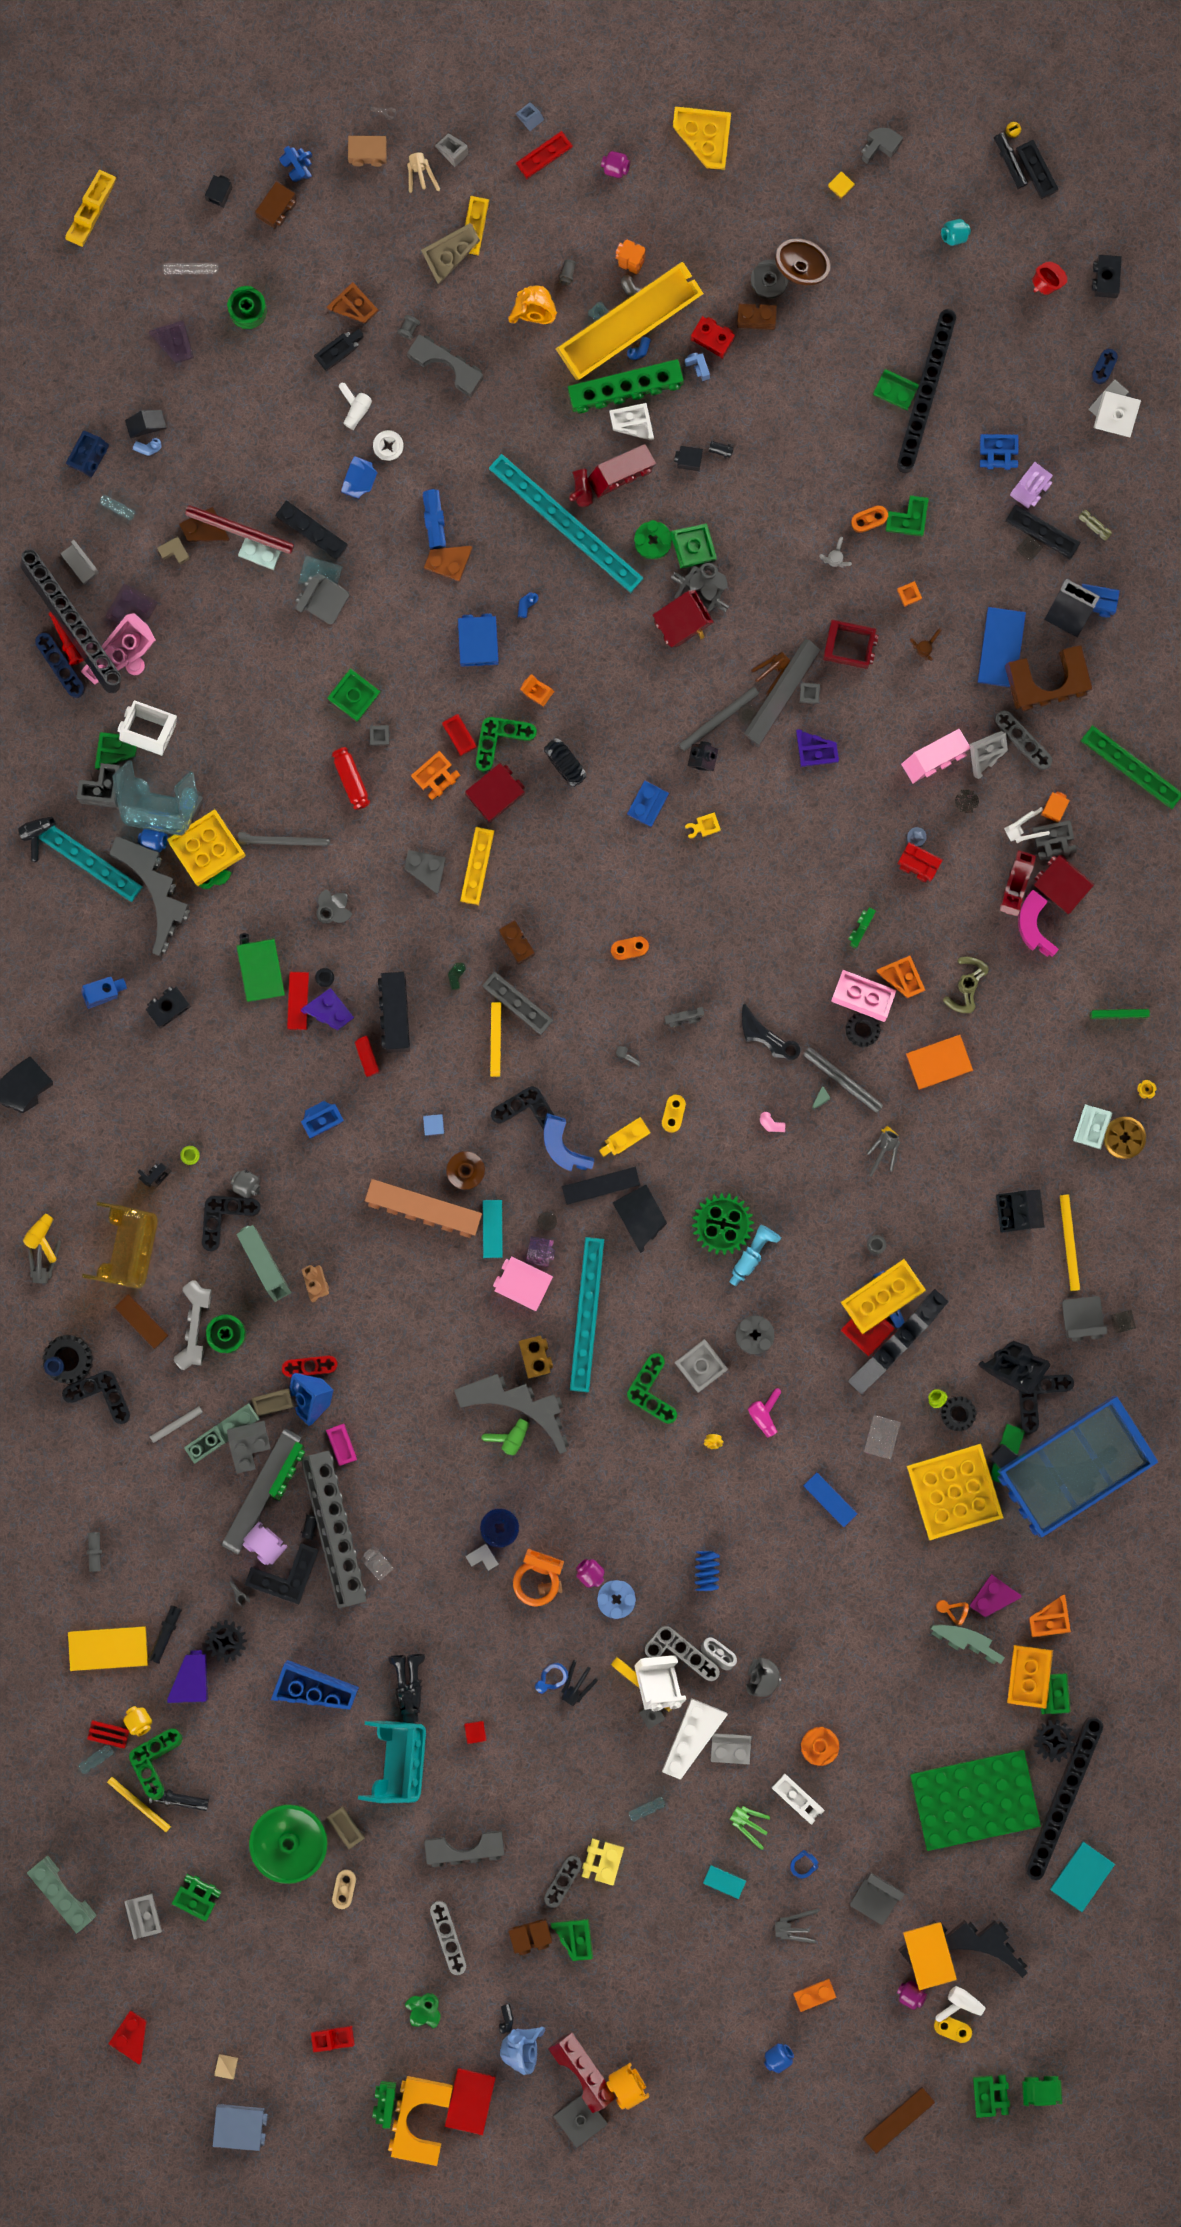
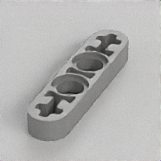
[430,1901,466,1975]

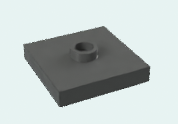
[553,2093,608,2148]

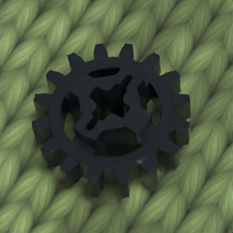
[205,1620,248,1663]
[1033,1720,1076,1762]

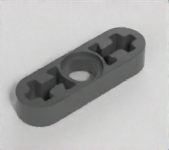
[544,1855,582,1908]

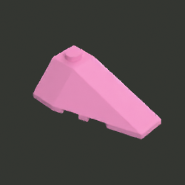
[81,613,156,684]

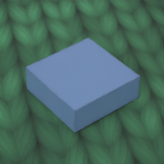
[423,1114,444,1136]

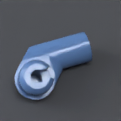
[133,438,161,456]

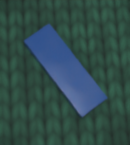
[803,1472,857,1527]

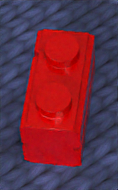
[897,842,942,883]

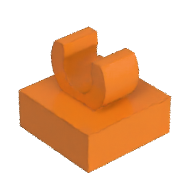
[897,581,922,607]

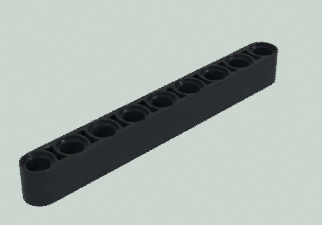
[897,309,956,473]
[21,550,121,693]
[1025,1716,1103,1880]

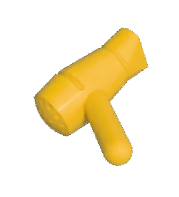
[23,1213,56,1263]

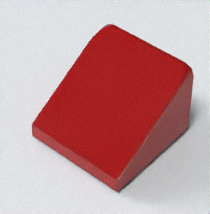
[464,1721,487,1744]

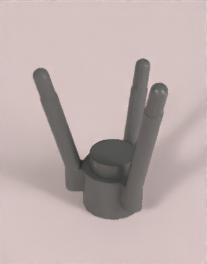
[867,1131,901,1177]
[28,1240,61,1283]
[775,1909,819,1943]

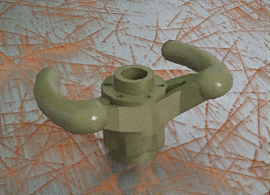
[943,957,989,1013]

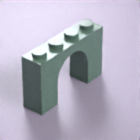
[27,1855,97,1934]

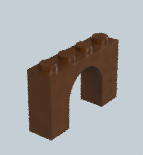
[1005,645,1092,711]

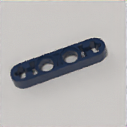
[35,633,84,698]

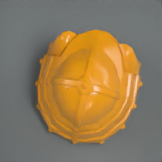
[508,286,557,324]

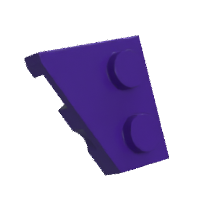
[796,730,839,767]
[301,988,354,1030]

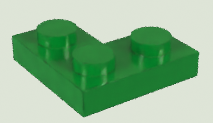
[885,495,929,537]
[848,907,876,949]

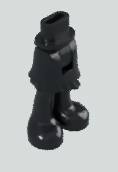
[388,1654,425,1723]

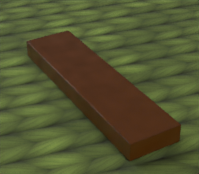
[863,2087,935,2154]

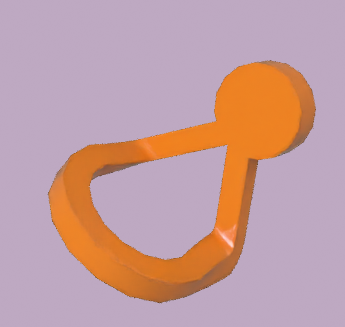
[936,1600,969,1626]

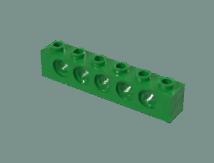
[568,359,684,414]

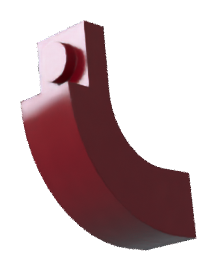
[1000,850,1036,916]

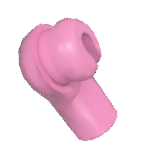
[760,1112,785,1132]

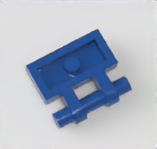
[979,434,1018,470]

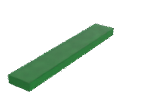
[1081,725,1181,810]

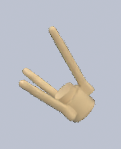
[407,152,440,193]

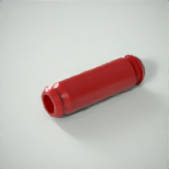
[332,747,370,810]

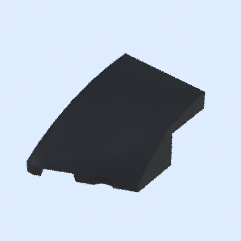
[0,1056,53,1113]
[612,1185,667,1253]
[978,1341,1051,1394]

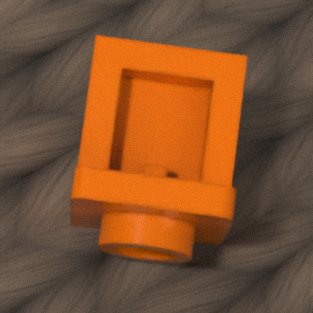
[520,674,554,707]

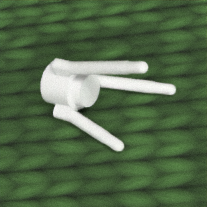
[1004,807,1050,843]

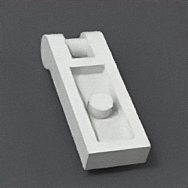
[772,1773,825,1825]

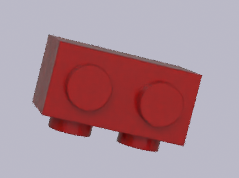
[690,316,735,359]

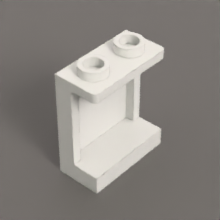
[634,1655,686,1711]

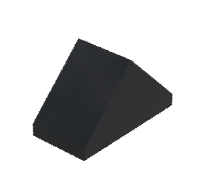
[125,410,167,439]

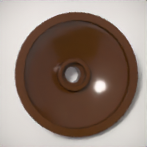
[775,239,830,285]

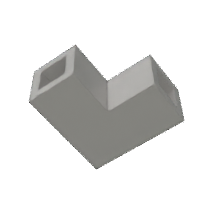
[465,1544,499,1571]

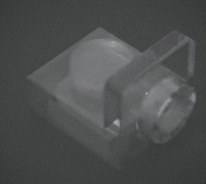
[361,1546,394,1581]

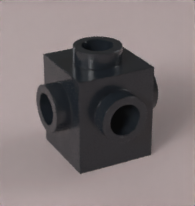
[688,741,718,771]

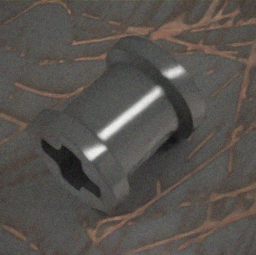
[397,315,420,340]

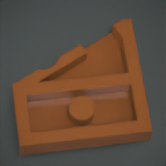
[327,282,379,324]

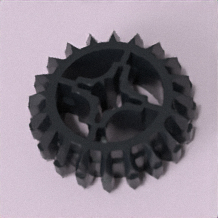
[544,738,586,787]

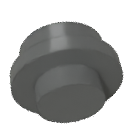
[867,1235,886,1254]

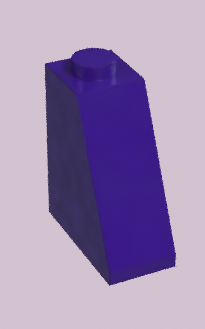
[167,1650,208,1703]

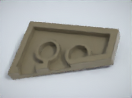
[421,223,480,284]

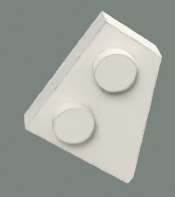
[609,403,654,440]

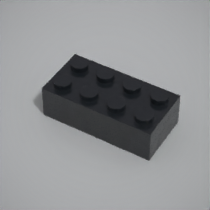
[378,972,410,1053]

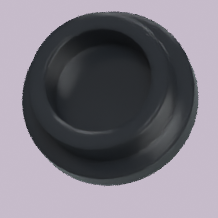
[315,968,334,987]

